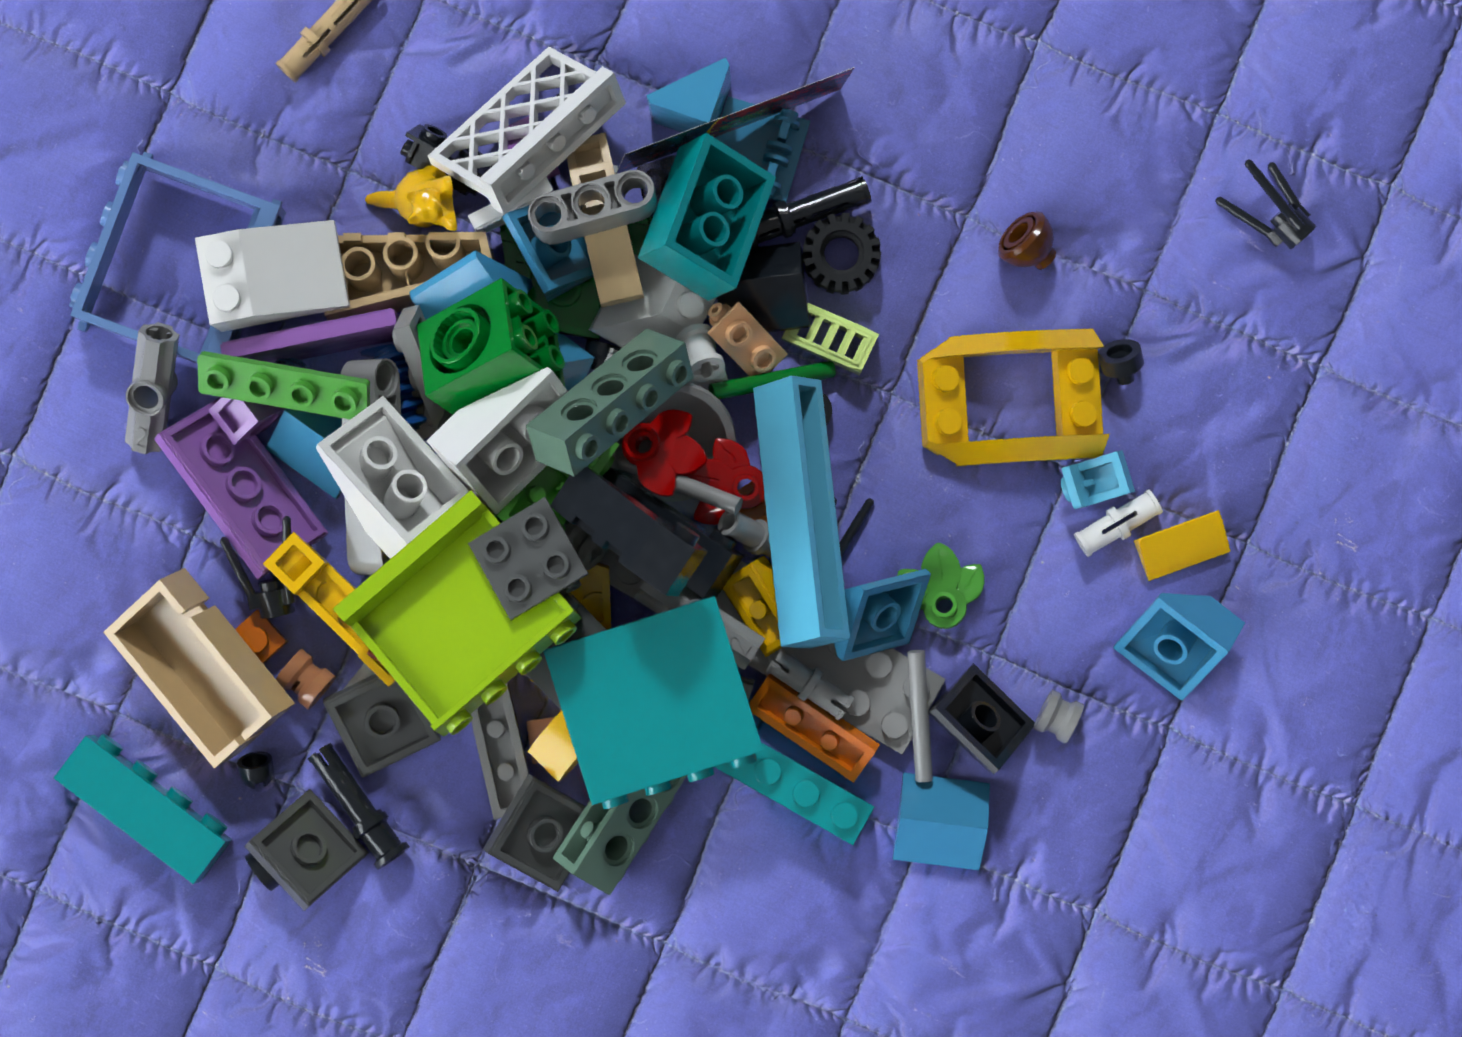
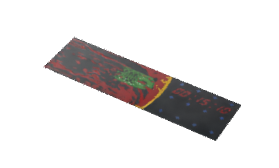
[616,67,855,174]

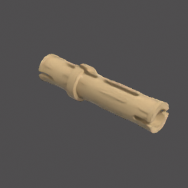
[275,0,372,83]

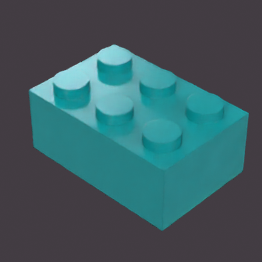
[638,133,776,301]

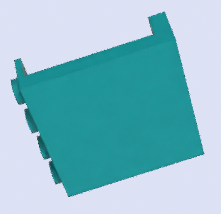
[543,596,764,810]

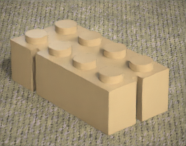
[103,568,295,768]

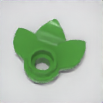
[897,543,985,629]

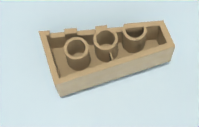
[324,232,495,321]

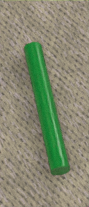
[708,361,836,400]

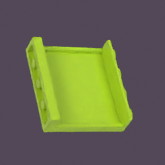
[333,490,581,737]

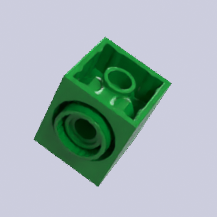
[417,278,565,415]

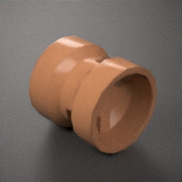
[276,649,336,710]

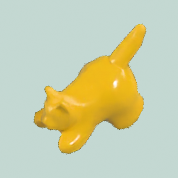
[365,164,457,231]

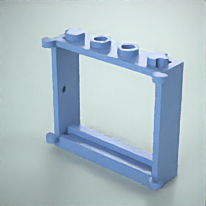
[69,151,286,363]

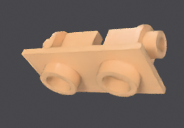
[707,302,788,376]

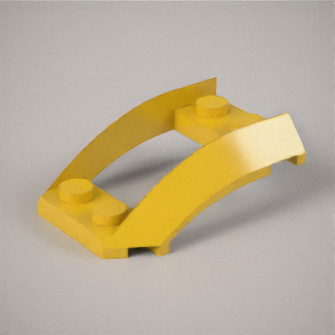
[917,329,1110,467]

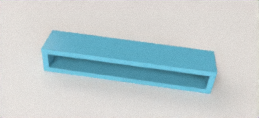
[753,375,850,649]

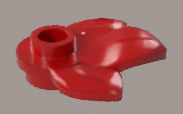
[622,409,708,497]
[684,438,764,525]

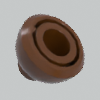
[998,211,1056,270]

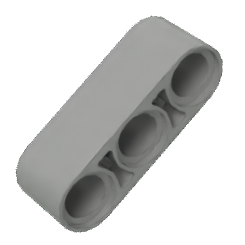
[528,170,657,245]

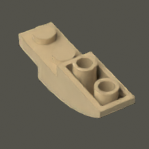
[567,132,644,308]

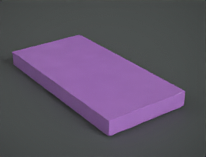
[220,308,399,364]
[154,397,328,580]

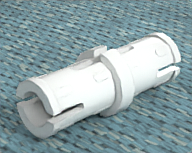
[1074,489,1163,557]

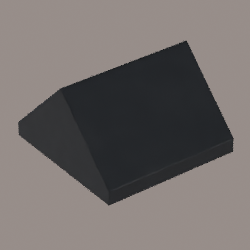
[717,242,810,333]
[929,663,1035,774]

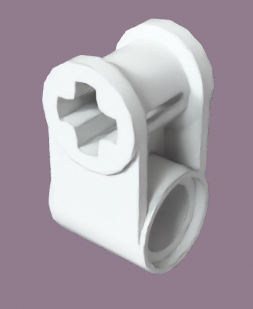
[676,323,728,391]

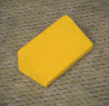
[1133,510,1231,581]
[723,556,782,657]

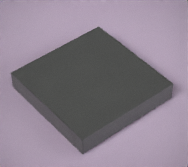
[323,674,441,778]
[483,774,586,892]
[244,789,369,911]

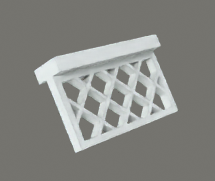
[428,47,626,215]

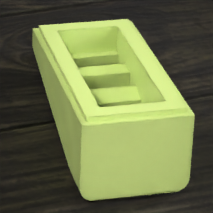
[782,303,879,376]

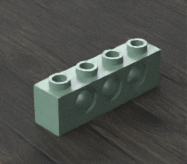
[526,328,694,477]
[553,775,687,895]

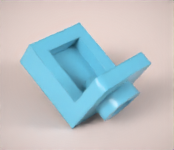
[1061,450,1135,509]

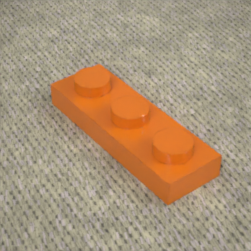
[749,674,880,783]

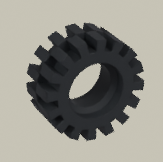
[802,213,881,295]

